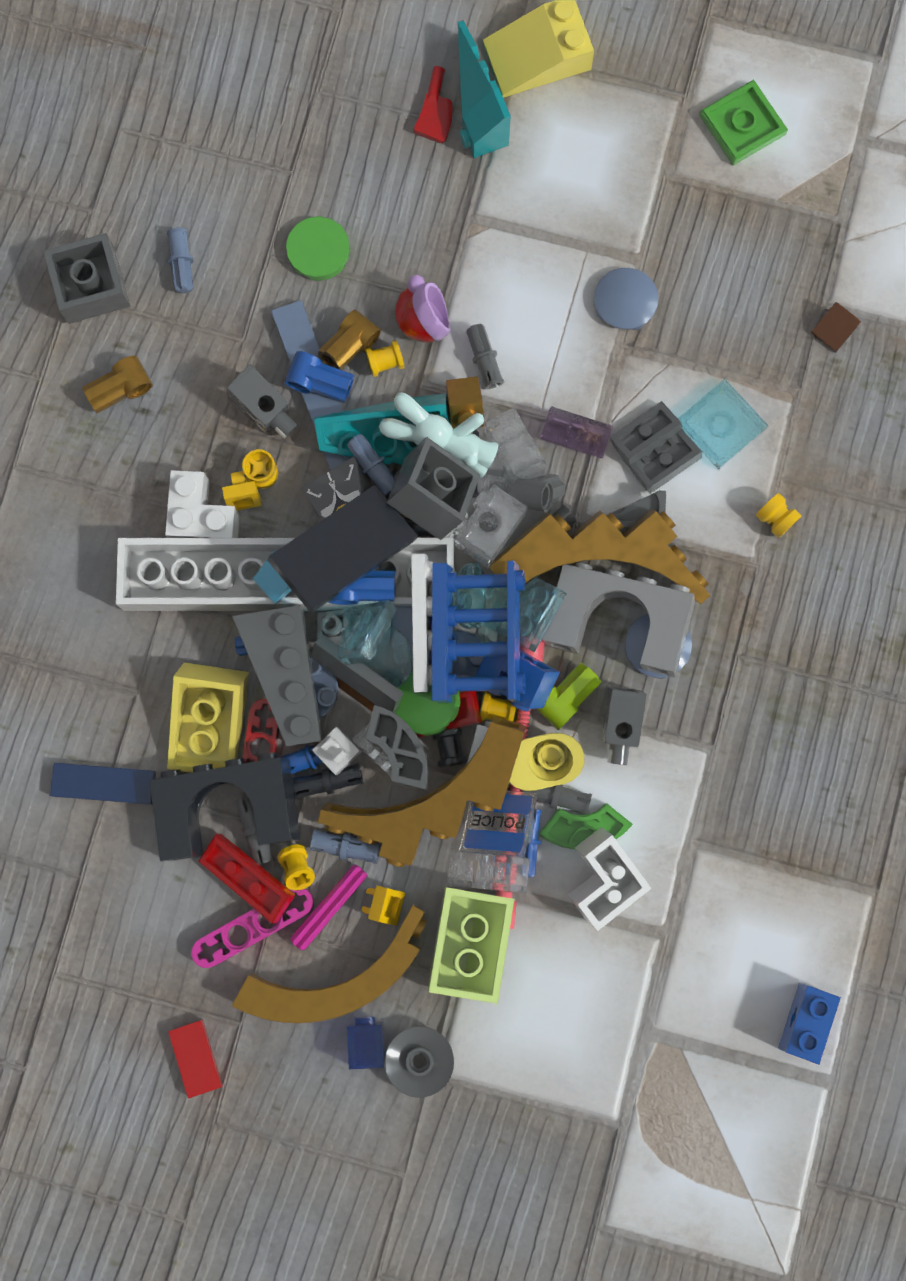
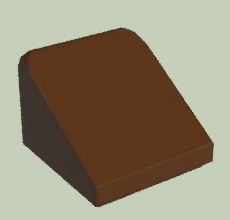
[811,302,861,353]

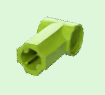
[536,662,602,731]

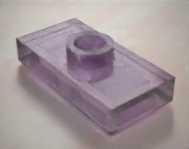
[541,406,613,459]

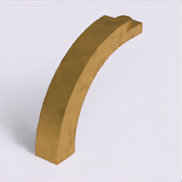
[232,905,427,1023]

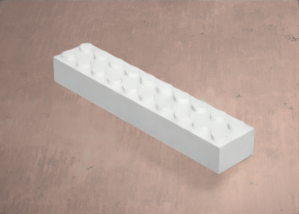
[116,538,454,611]

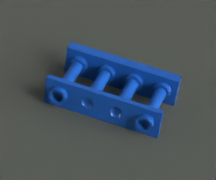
[432,561,526,703]

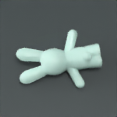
[379,392,499,478]

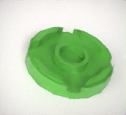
[286,216,350,281]
[396,672,461,736]

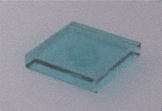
[678,379,769,470]

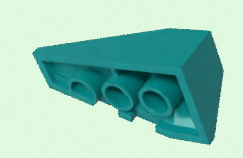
[458,20,511,158]
[314,393,451,465]

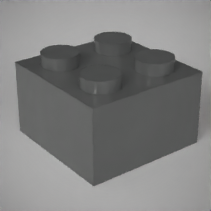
[43,233,131,324]
[386,437,480,540]

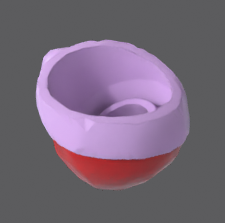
[395,275,450,343]

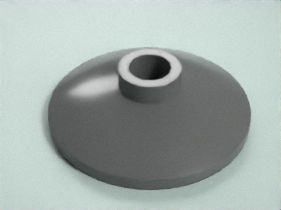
[385,1026,454,1098]

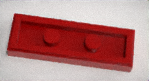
[198,833,295,924]

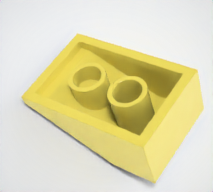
[483,0,594,98]
[167,662,249,773]

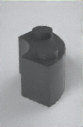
[366,705,429,791]

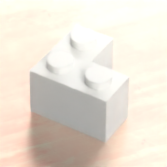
[165,470,240,538]
[568,827,652,931]

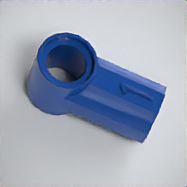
[284,351,354,403]
[328,571,395,605]

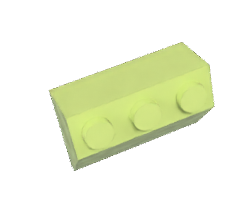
[428,887,515,1004]

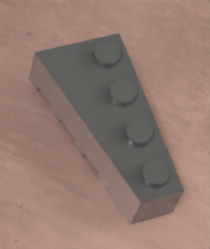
[232,605,323,746]

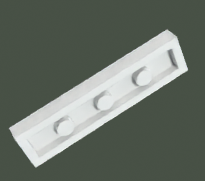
[411,554,434,692]

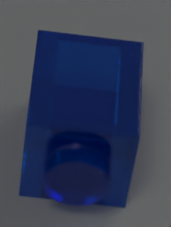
[347,1016,385,1070]

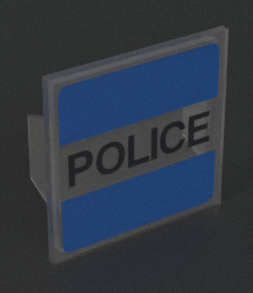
[459,791,538,857]

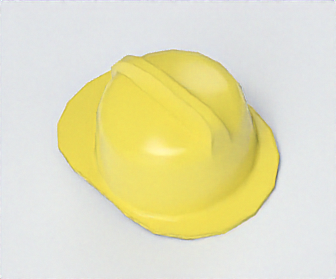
[509,733,584,791]

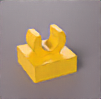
[222,471,262,511]
[361,885,405,926]

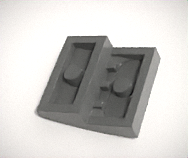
[609,401,702,494]

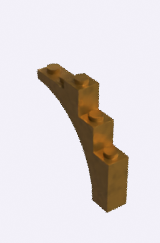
[488,509,711,604]
[317,716,526,867]

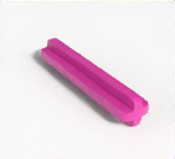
[290,864,367,951]

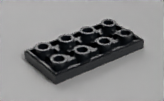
[267,485,418,613]

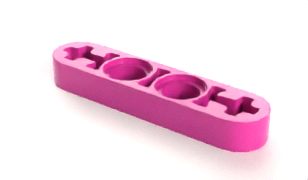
[191,888,314,968]

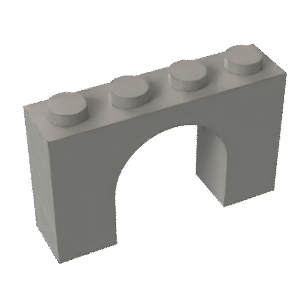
[542,562,695,678]

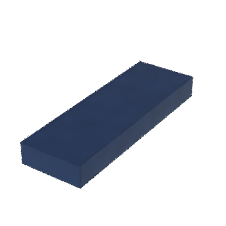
[50,763,156,805]

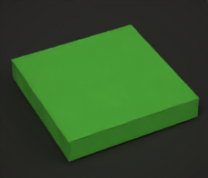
[699,79,788,166]

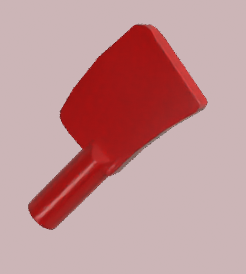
[413,66,453,143]

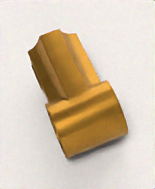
[318,309,381,370]
[82,355,153,413]

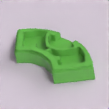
[539,803,633,849]

